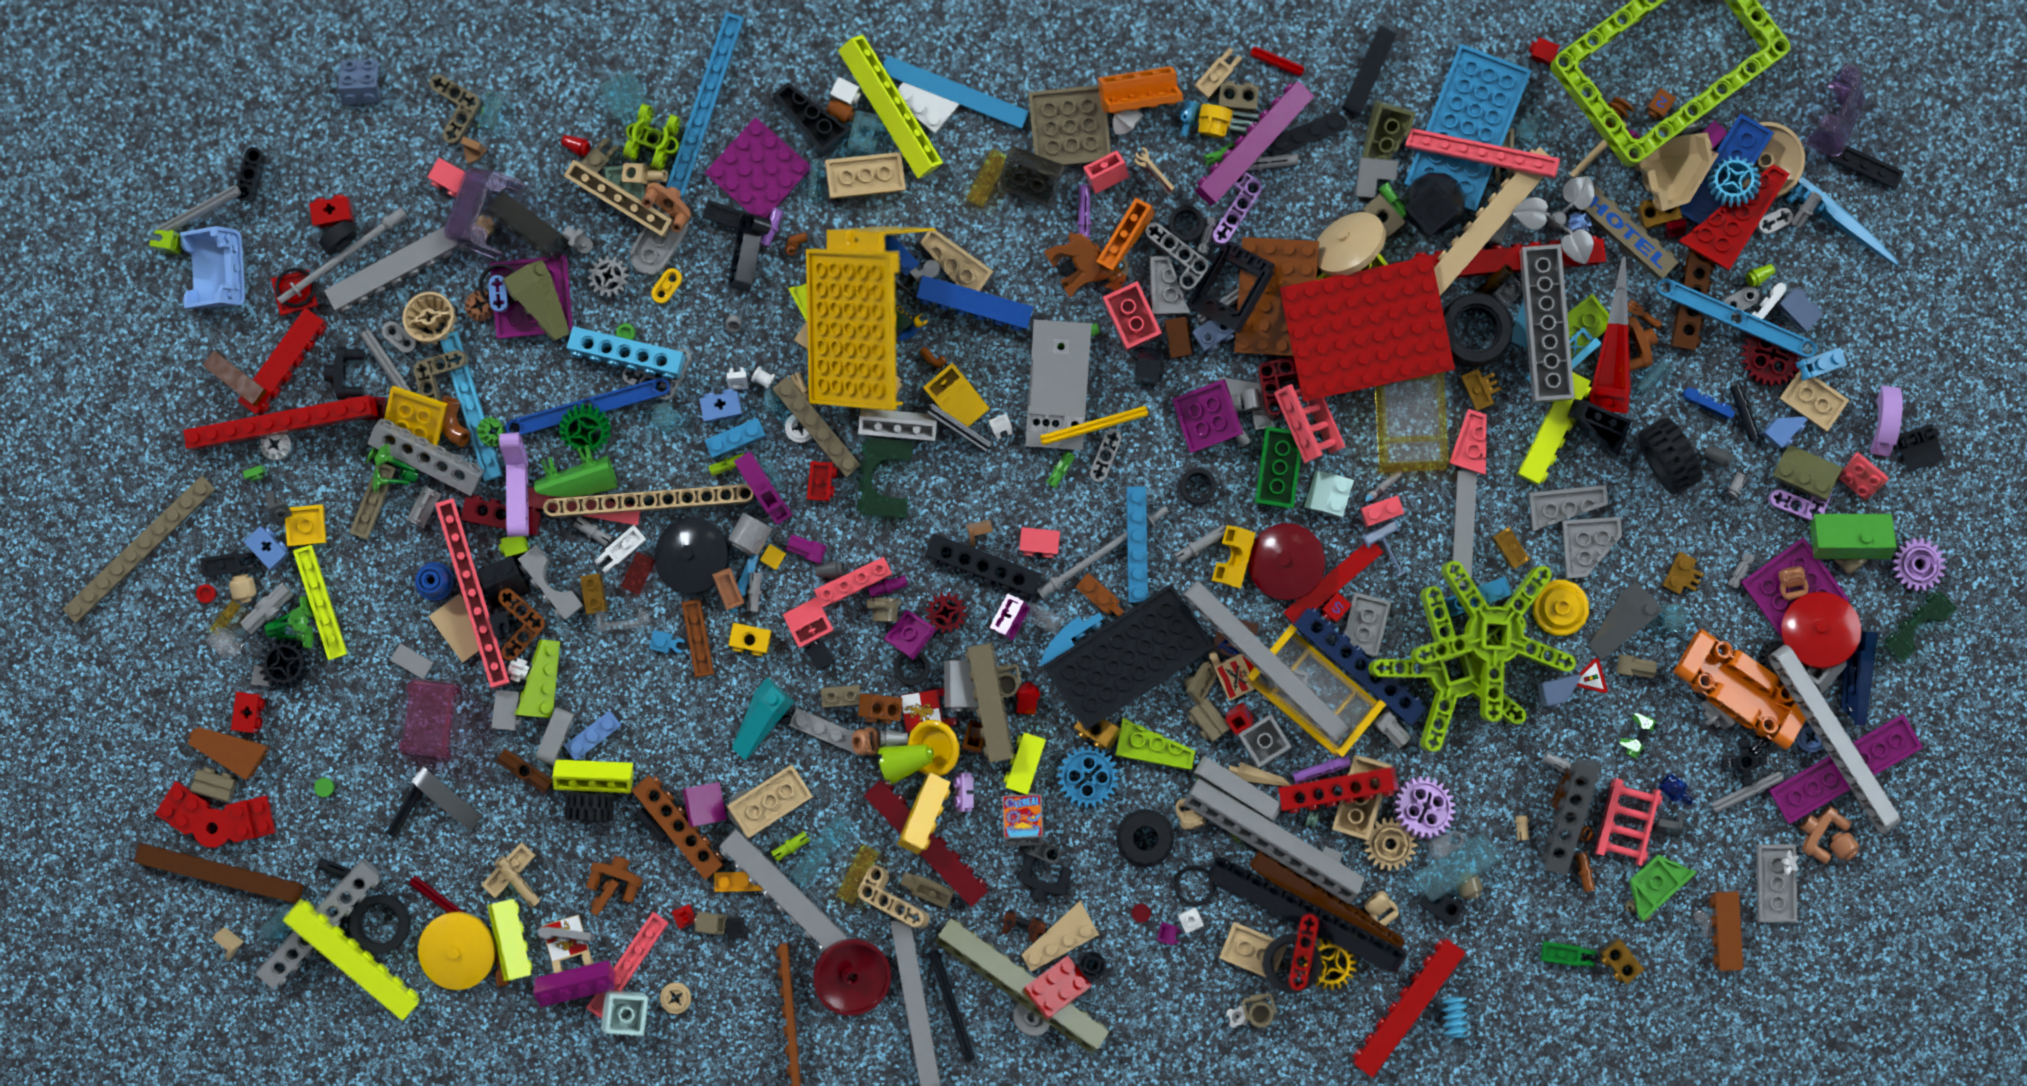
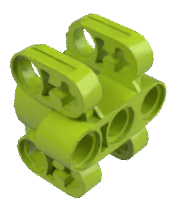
[623,103,681,170]

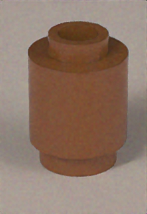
[826,99,856,125]

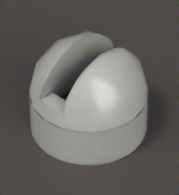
[726,315,741,332]

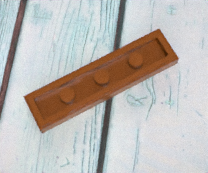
[681,599,715,678]

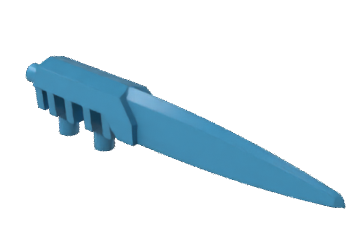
[1786,176,1898,266]

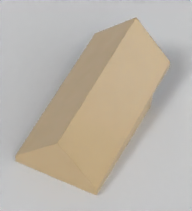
[1332,755,1392,840]

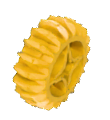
[1304,939,1356,990]

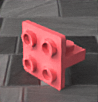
[1838,452,1889,500]

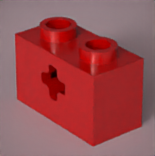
[309,194,354,229]
[231,692,265,733]

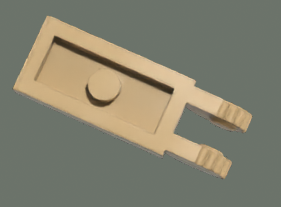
[1194,48,1242,99]

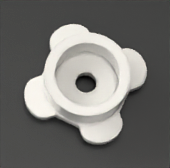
[1226,1006,1248,1028]

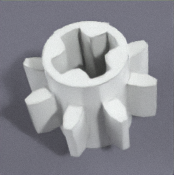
[507,658,531,682]

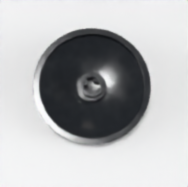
[654,517,730,594]

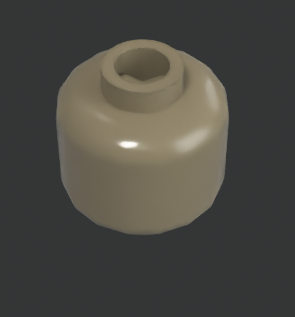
[1455,871,1484,901]

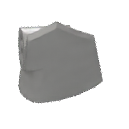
[1218,377,1272,412]

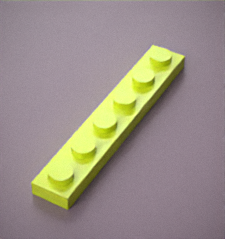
[293,545,348,660]

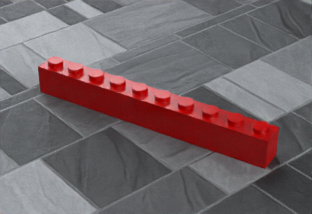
[1410,236,1606,278]
[183,395,378,450]

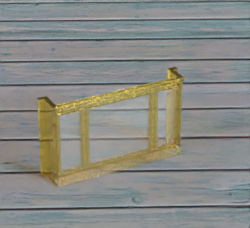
[1375,372,1449,473]

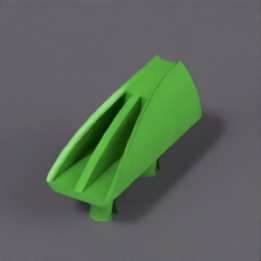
[534,445,618,497]

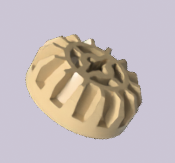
[403,292,457,345]

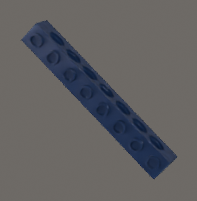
[1292,607,1426,726]

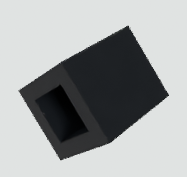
[806,640,835,671]

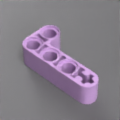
[1212,172,1262,246]

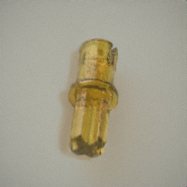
[210,599,242,635]

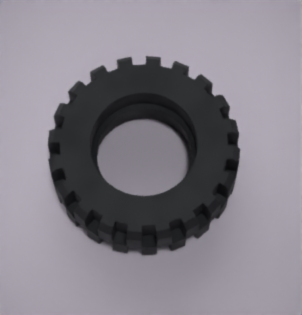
[1638,418,1703,494]

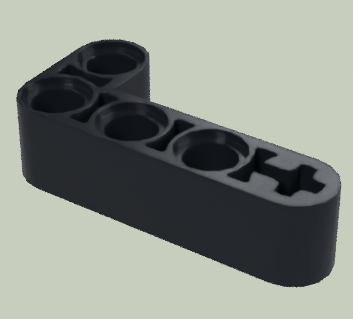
[728,214,771,292]

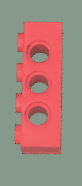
[814,557,893,608]

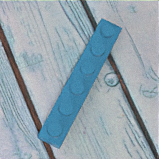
[1126,486,1148,602]

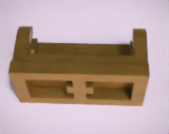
[1491,527,1530,570]

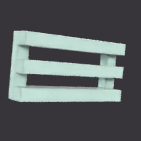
[1227,110,1260,133]

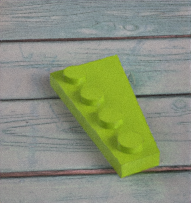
[514,639,560,718]

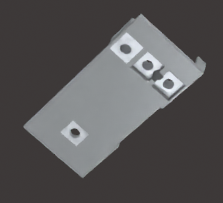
[1025,320,1092,450]

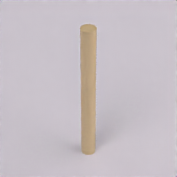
[1569,121,1627,179]

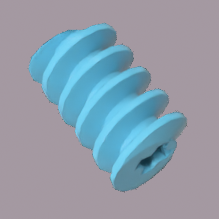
[1442,997,1468,1037]

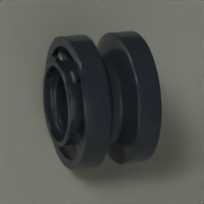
[1079,951,1107,980]

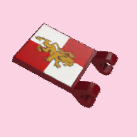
[900,688,958,733]

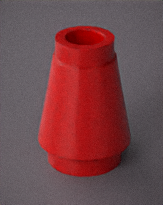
[561,135,591,157]

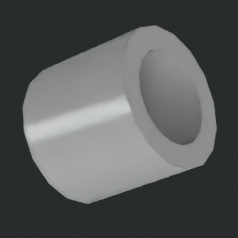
[728,513,773,556]

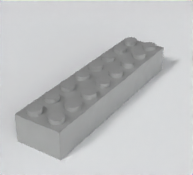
[1519,244,1575,403]

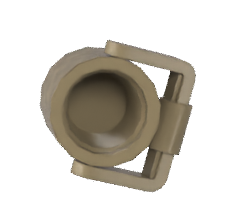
[866,598,902,622]
[998,664,1022,698]
[1242,993,1277,1027]

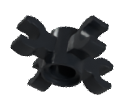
[1720,738,1770,786]

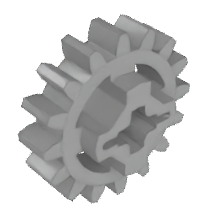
[587,256,630,298]

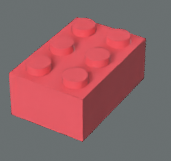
[1102,281,1162,352]

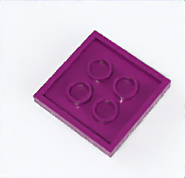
[1172,379,1244,453]

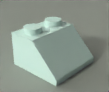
[1304,470,1354,519]

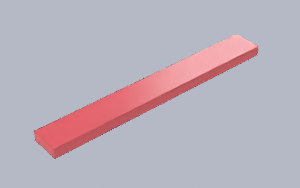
[1405,128,1560,179]

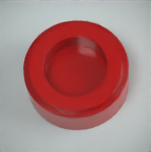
[196,584,217,604]

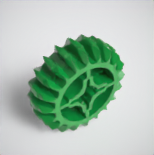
[559,403,611,453]

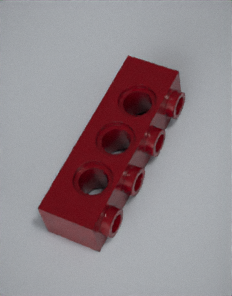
[460,495,543,536]

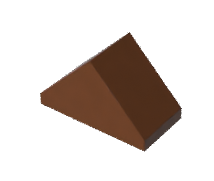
[962,720,984,754]

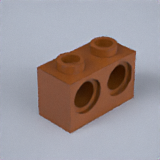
[858,693,903,724]

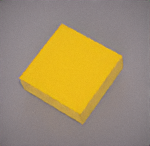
[760,544,786,570]

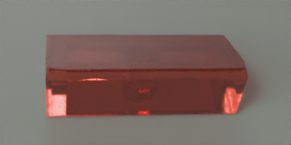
[621,552,655,595]

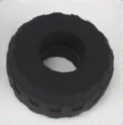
[1116,809,1174,867]

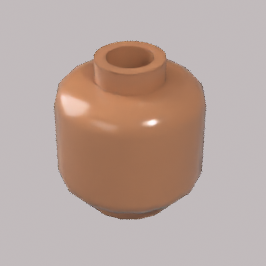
[1830,832,1860,861]

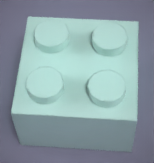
[601,991,648,1036]

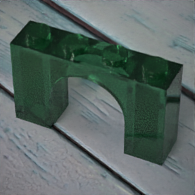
[857,438,913,519]

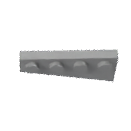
[1528,485,1608,531]

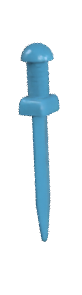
[728,554,759,613]

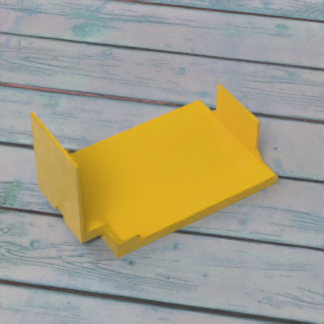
[806,226,936,410]

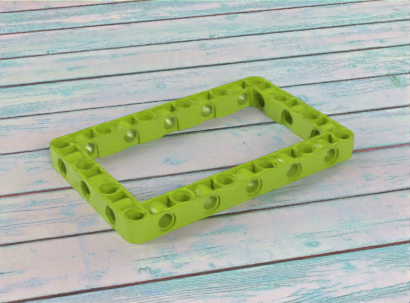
[1550,0,1790,167]

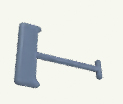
[1362,520,1407,578]

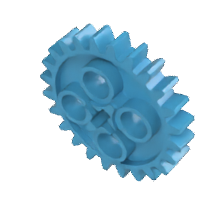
[1057,745,1120,808]

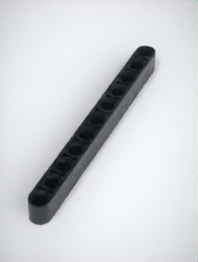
[1208,857,1406,973]

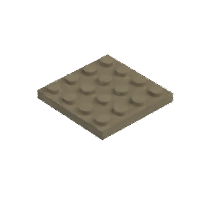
[1028,85,1111,169]

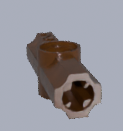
[496,748,553,794]

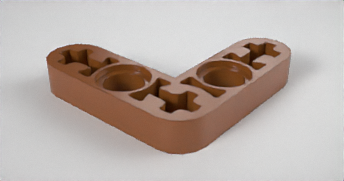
[498,588,545,660]

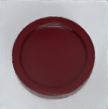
[1131,903,1151,923]

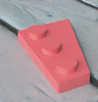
[1449,409,1487,476]

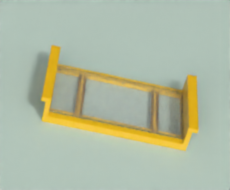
[1247,624,1386,757]

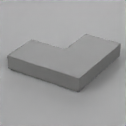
[1355,157,1398,198]

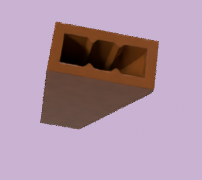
[187,727,271,780]

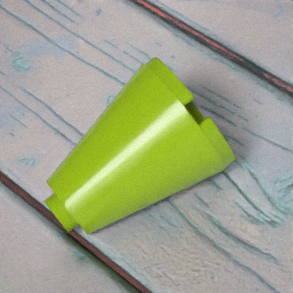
[878,744,935,785]

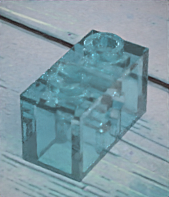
[847,110,882,155]

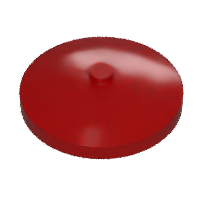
[1781,592,1861,669]

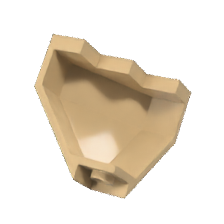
[1631,132,1719,211]

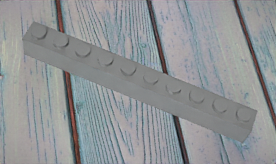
[1183,778,1365,904]

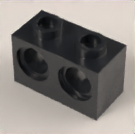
[1418,884,1465,926]

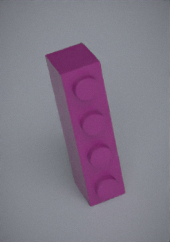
[533,960,615,1007]

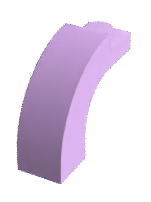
[1870,385,1903,457]

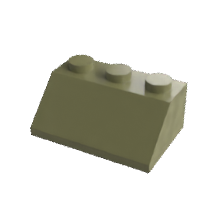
[1773,445,1843,503]

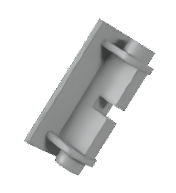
[407,486,441,528]

